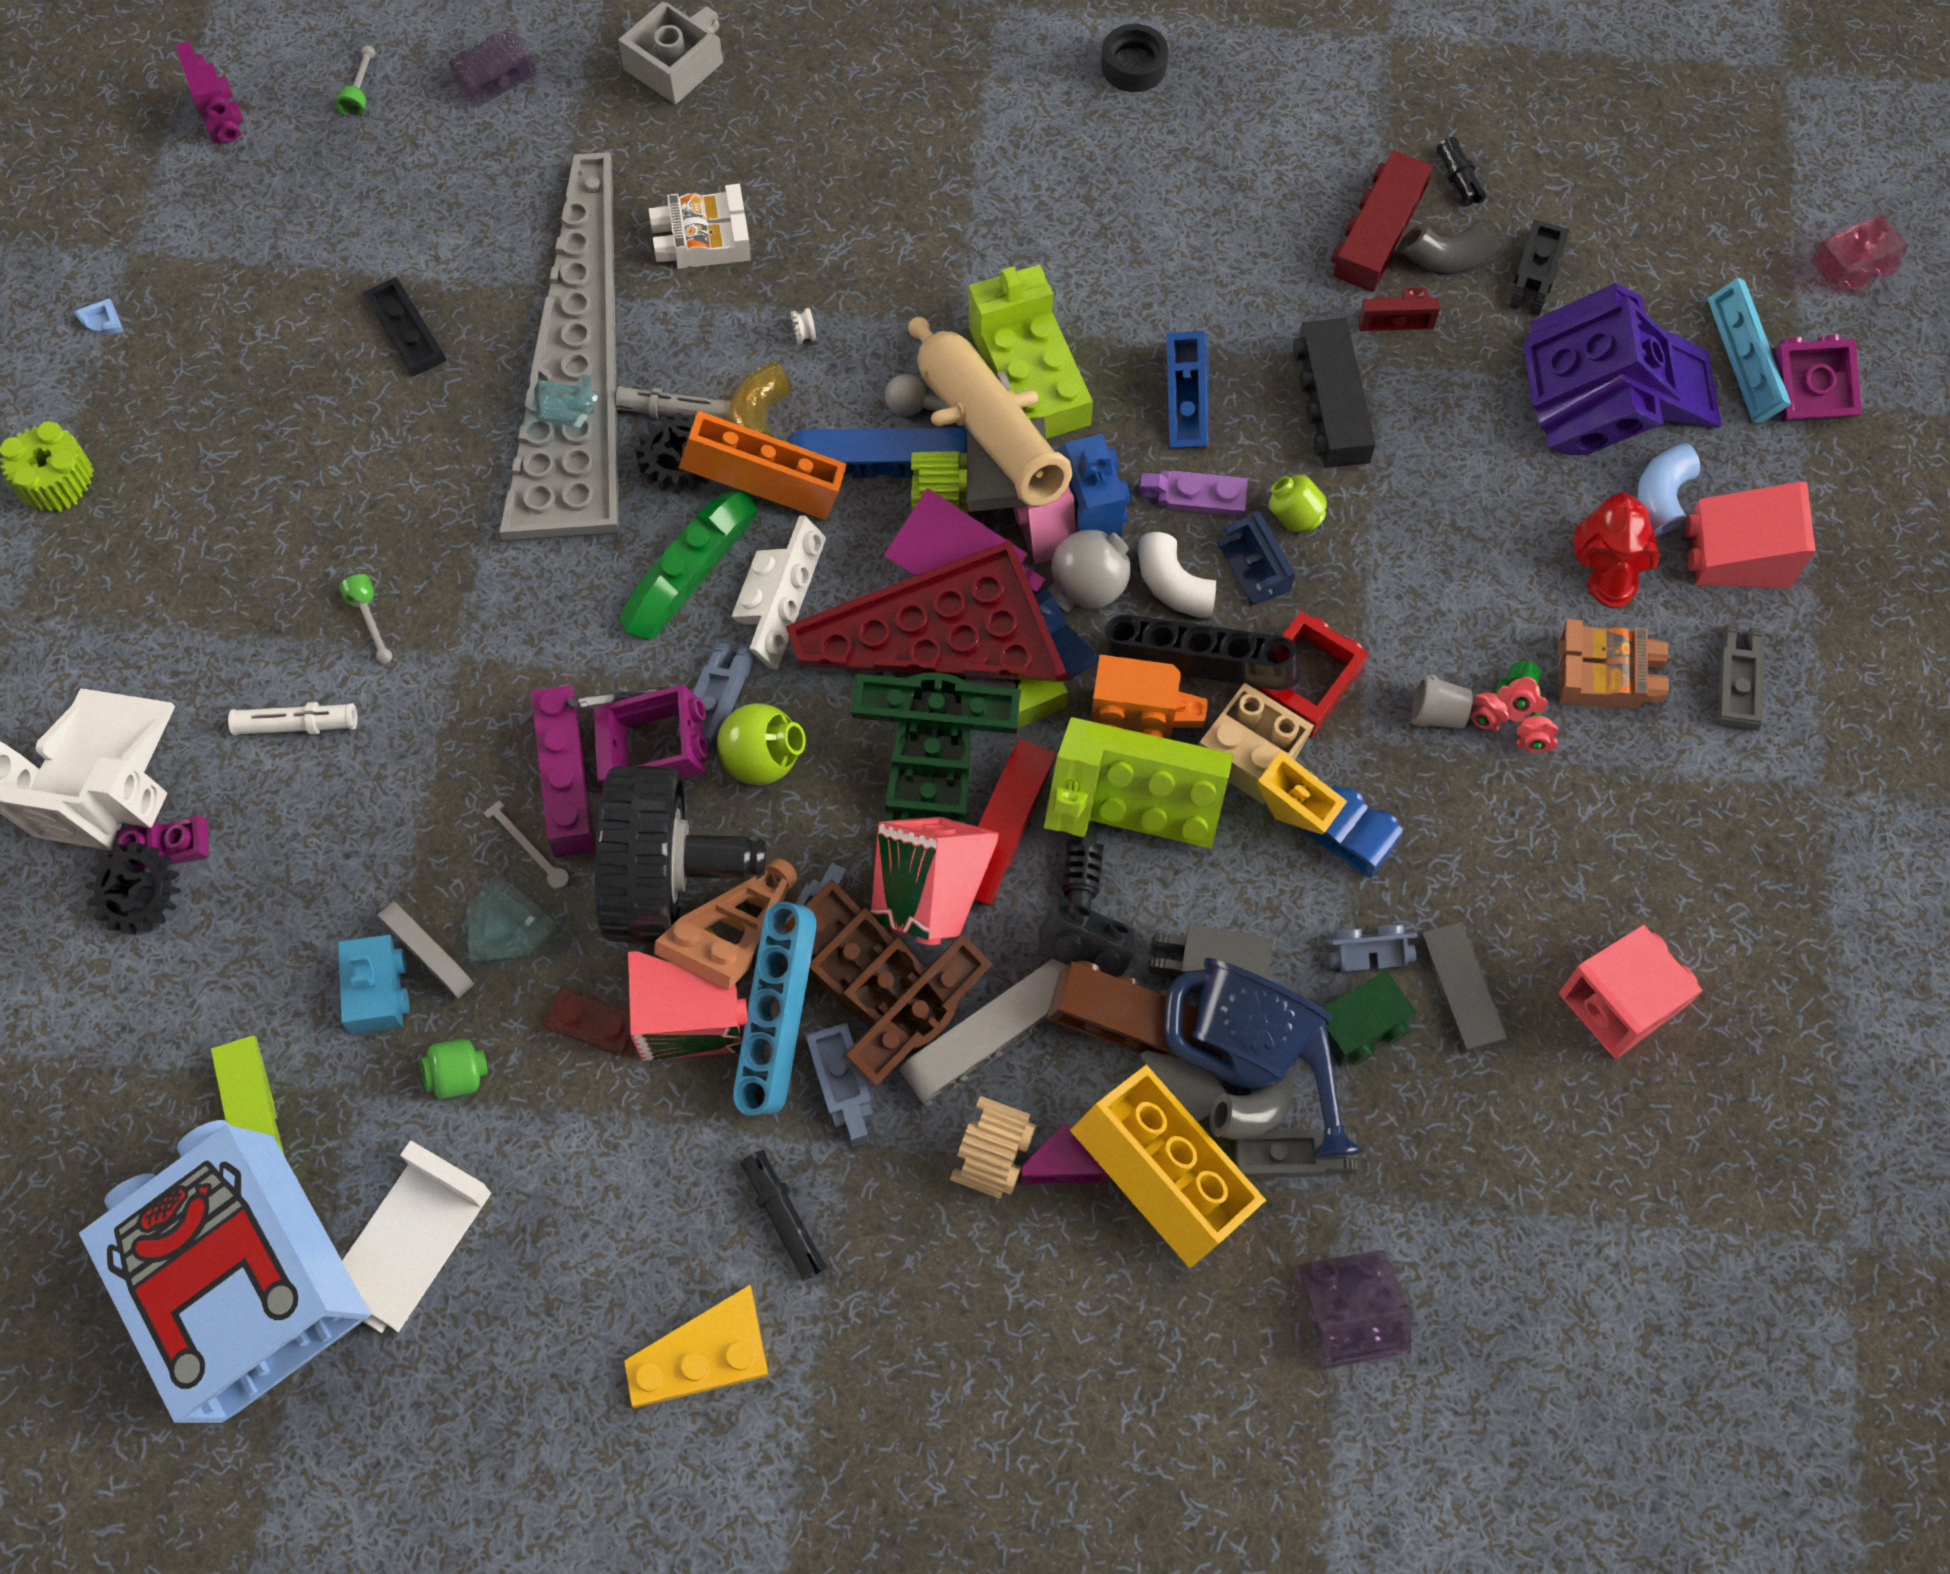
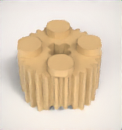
[950,1096,1037,1199]

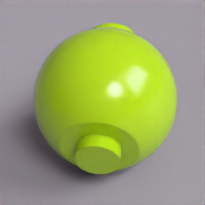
[717,703,806,785]

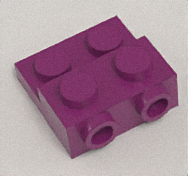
[176,41,244,144]
[1771,334,1862,422]

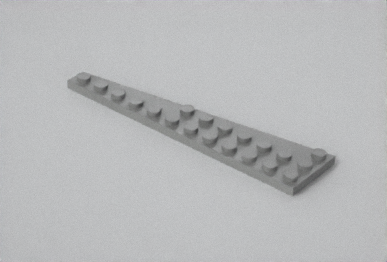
[500,152,619,540]

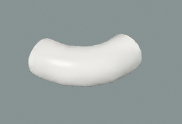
[1138,532,1216,619]

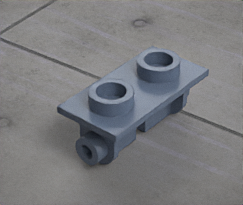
[1325,924,1417,973]

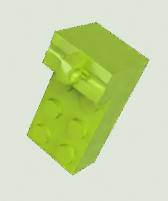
[969,264,1093,439]
[1044,717,1234,849]

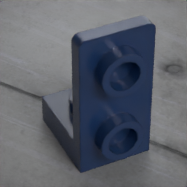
[1035,589,1099,681]

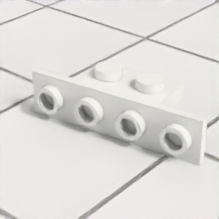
[731,516,826,670]

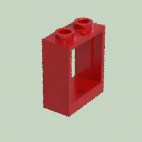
[1251,611,1369,739]

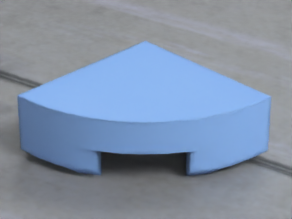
[74,298,124,334]

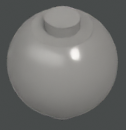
[1047,529,1130,612]

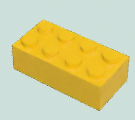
[1070,1064,1266,1268]

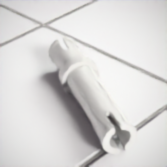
[228,702,357,736]

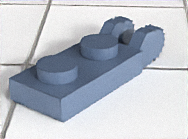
[676,643,754,749]

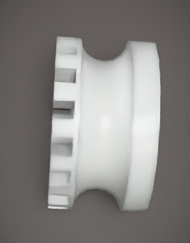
[791,308,816,345]

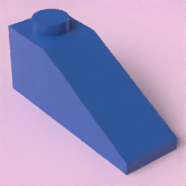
[1166,331,1209,448]

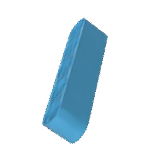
[733,902,816,1115]

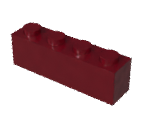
[1331,150,1433,292]

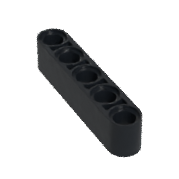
[1105,614,1301,690]

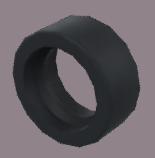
[1101,23,1169,92]

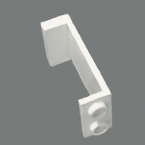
[342,1140,491,1333]

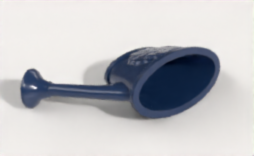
[1164,958,1362,1160]

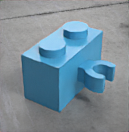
[338,935,410,1035]

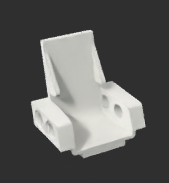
[0,688,175,851]

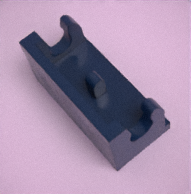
[1217,511,1295,606]

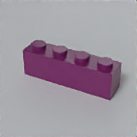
[531,685,596,857]

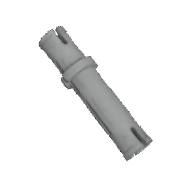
[616,386,733,422]

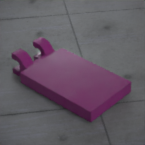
[884,488,1045,593]

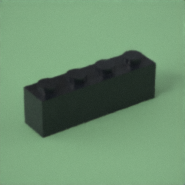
[1293,318,1376,468]

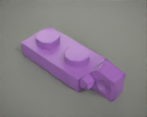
[1139,471,1248,517]

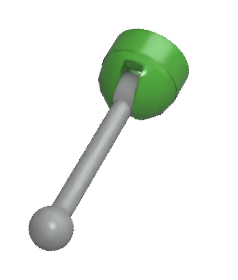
[335,45,375,116]
[339,574,392,664]

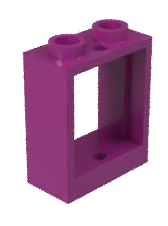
[594,684,708,785]

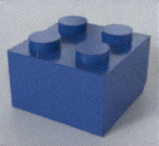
[1057,434,1130,538]

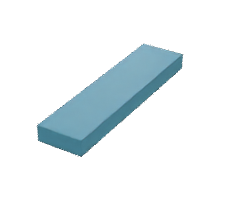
[1707,278,1791,423]

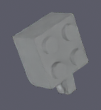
[618,2,723,105]

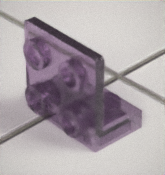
[1298,1250,1412,1369]

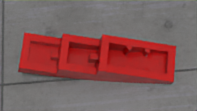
[975,738,1058,905]

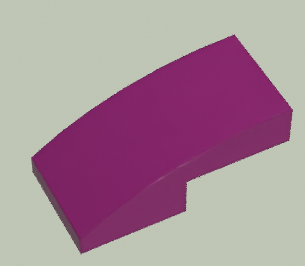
[117,814,209,868]

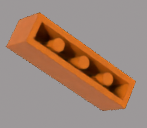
[679,410,847,521]

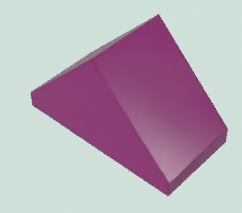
[1021,1122,1110,1185]

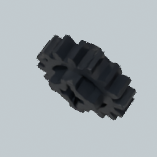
[635,413,709,493]
[85,842,181,934]

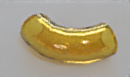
[728,360,790,437]

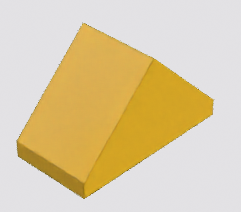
[1256,750,1347,835]

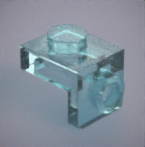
[534,374,597,427]

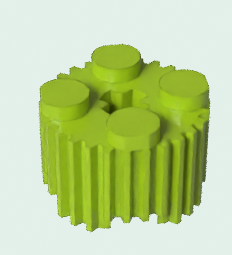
[0,421,94,512]
[911,451,968,514]

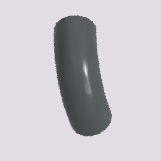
[1399,220,1502,274]
[1210,1066,1294,1140]

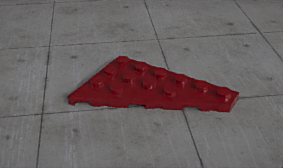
[785,540,1068,682]

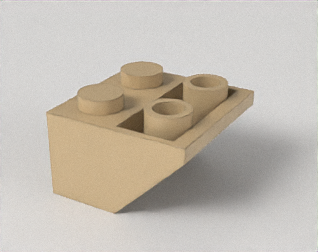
[1199,683,1314,804]

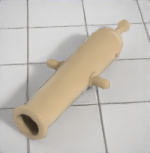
[908,317,1073,506]

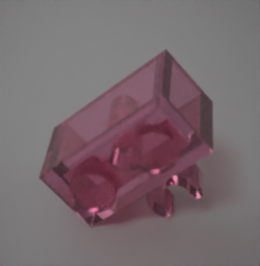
[1811,213,1909,294]

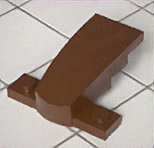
[785,879,992,1088]

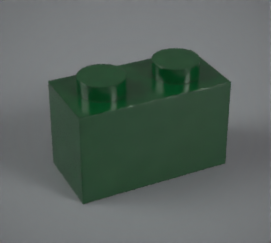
[1322,970,1417,1067]

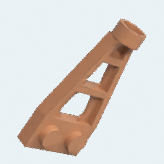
[654,858,797,990]

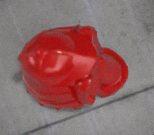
[1572,492,1660,608]

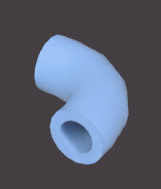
[1638,442,1700,537]

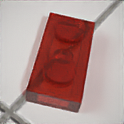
[543,986,632,1057]

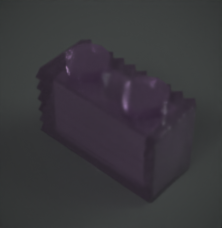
[449,28,537,108]

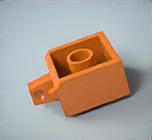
[1091,655,1207,739]

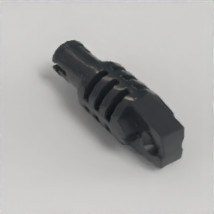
[1062,821,1104,910]

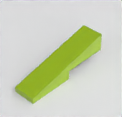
[211,1035,285,1156]

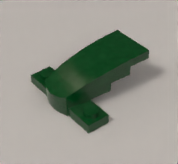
[851,673,1021,824]

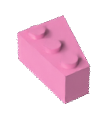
[1012,486,1077,565]

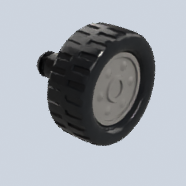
[595,766,766,943]

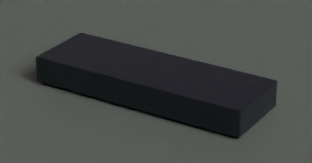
[363,277,447,377]

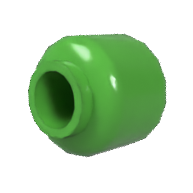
[420,1038,488,1100]

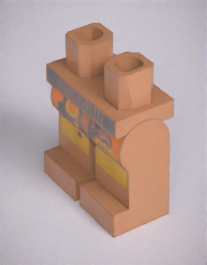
[1559,619,1669,710]

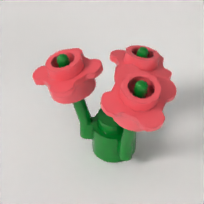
[1469,661,1558,753]

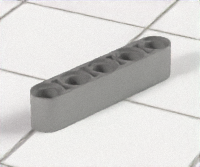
[899,959,1067,1107]

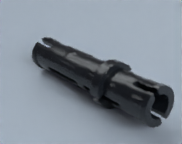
[740,1150,828,1281]

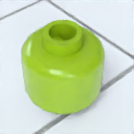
[1269,475,1327,533]

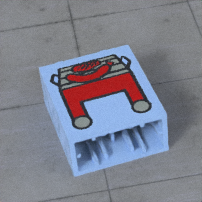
[79,1120,371,1423]

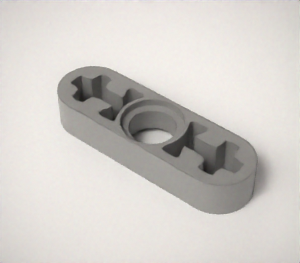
[377,901,474,999]

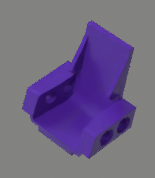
[1523,283,1722,455]

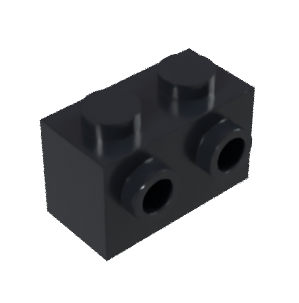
[1039,895,1136,977]

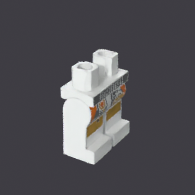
[649,184,751,269]

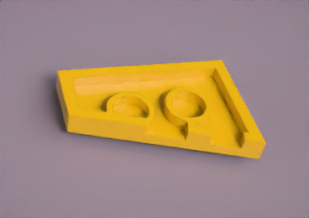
[624,1285,769,1408]

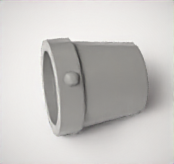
[1411,674,1473,729]

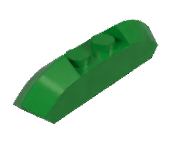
[619,490,758,639]

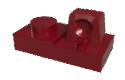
[1358,287,1440,331]

